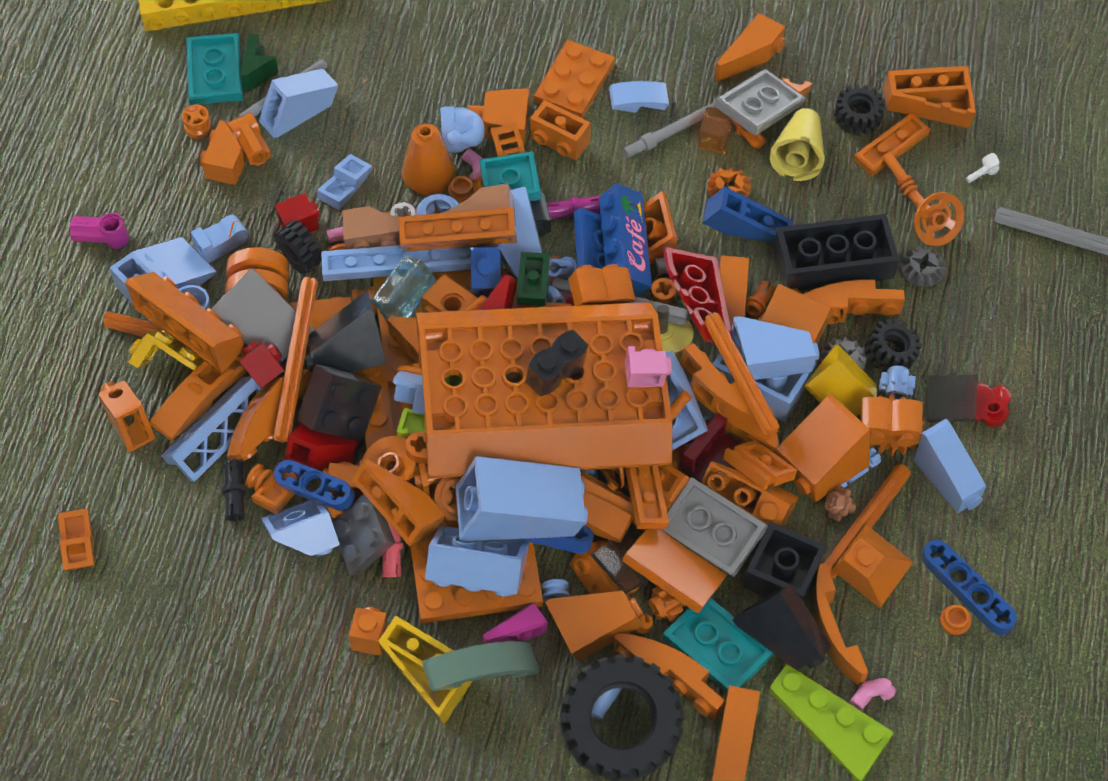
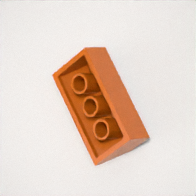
[125,272,245,373]

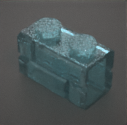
[371,256,437,320]

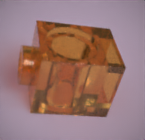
[698,106,732,153]

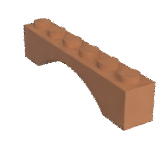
[342,183,516,249]

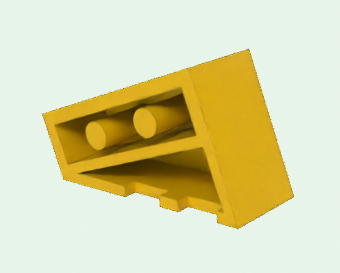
[378,615,472,724]

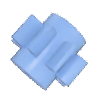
[879,366,916,400]

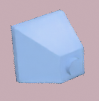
[261,500,340,556]

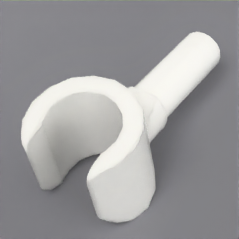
[965,153,1000,183]

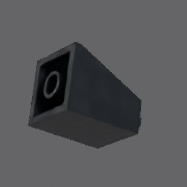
[305,292,386,372]

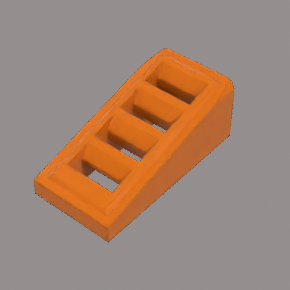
[490,122,525,157]

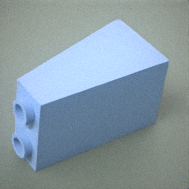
[455,456,588,541]

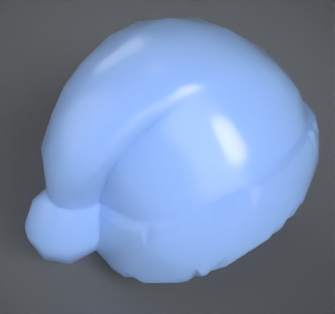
[440,106,485,153]

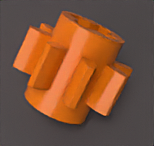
[648,586,686,623]

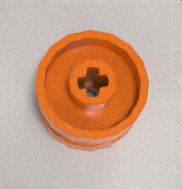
[225,247,289,302]

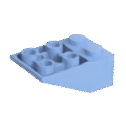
[110,237,217,321]

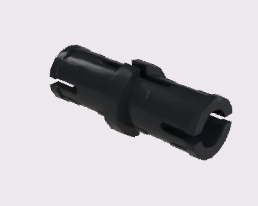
[222,459,246,522]

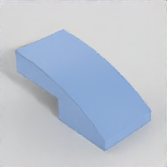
[609,81,669,113]
[317,154,372,210]

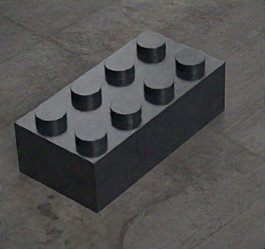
[773,214,899,291]

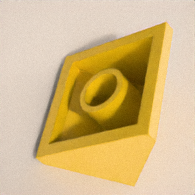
[804,344,877,417]

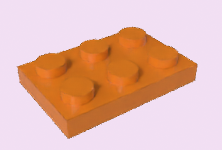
[534,39,615,118]

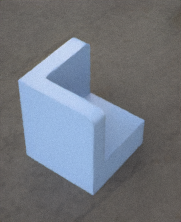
[393,371,425,415]

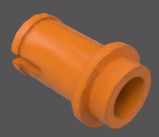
[745,281,776,317]

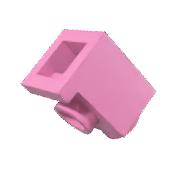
[625,346,672,387]

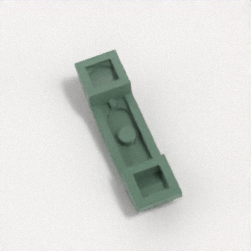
[422,641,541,692]

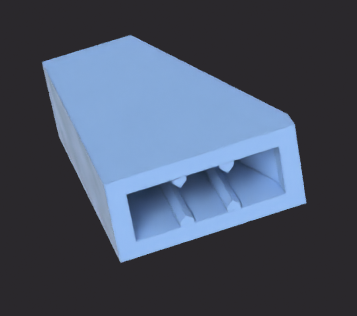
[259,69,338,138]
[731,316,819,380]
[914,418,986,514]

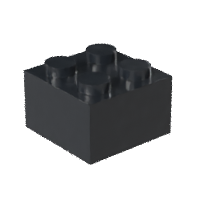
[297,364,381,442]
[743,522,827,602]

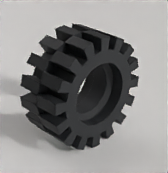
[834,84,885,136]
[273,220,322,274]
[865,319,922,372]

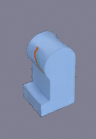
[191,215,249,264]

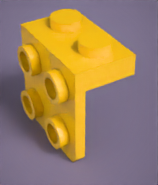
[128,330,204,370]

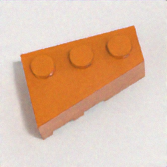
[883,66,976,129]

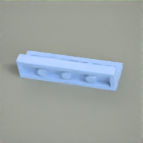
[161,376,261,482]

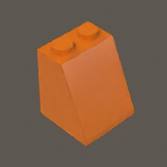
[776,394,870,503]

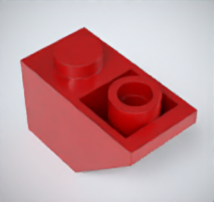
[284,423,358,470]

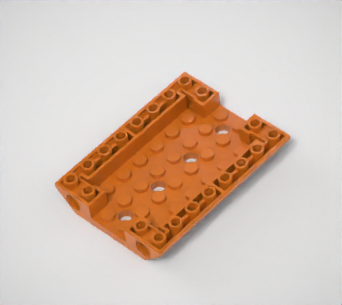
[416,302,672,478]

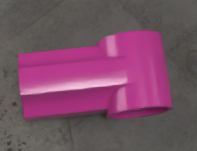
[70,213,130,249]

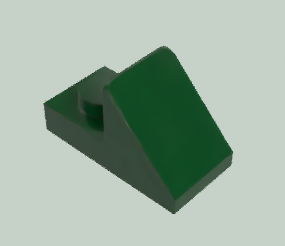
[240,34,278,92]
[516,252,550,306]

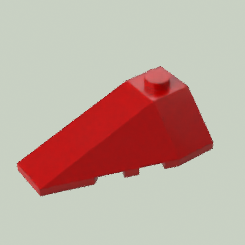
[663,247,733,344]

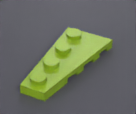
[769,664,894,781]

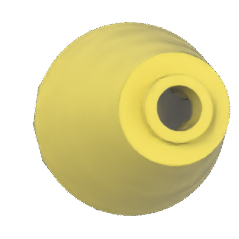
[770,108,825,181]

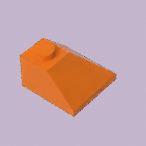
[831,524,913,608]

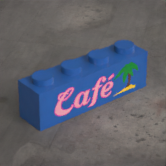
[599,183,652,297]

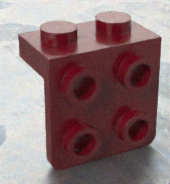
[681,413,741,483]

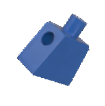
[470,246,501,298]

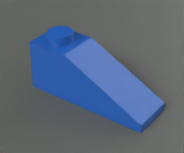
[703,187,793,243]

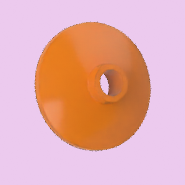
[361,435,417,482]

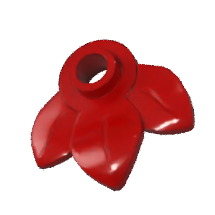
[954,382,1011,427]

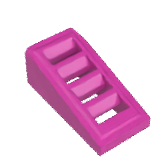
[483,604,547,644]

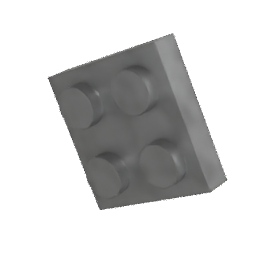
[332,494,395,576]

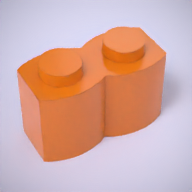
[568,264,636,306]
[860,397,923,447]

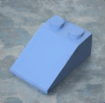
[666,350,708,450]

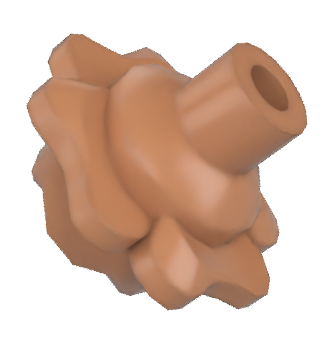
[824,486,856,522]

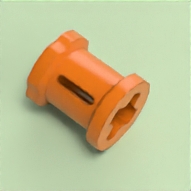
[651,278,677,306]

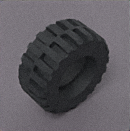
[560,655,684,781]

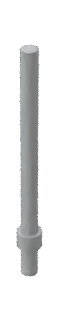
[622,101,720,158]

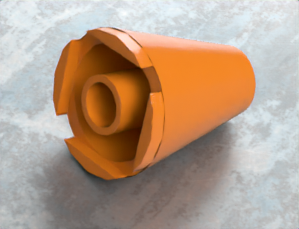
[401,124,456,196]

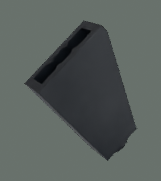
[733,583,831,670]

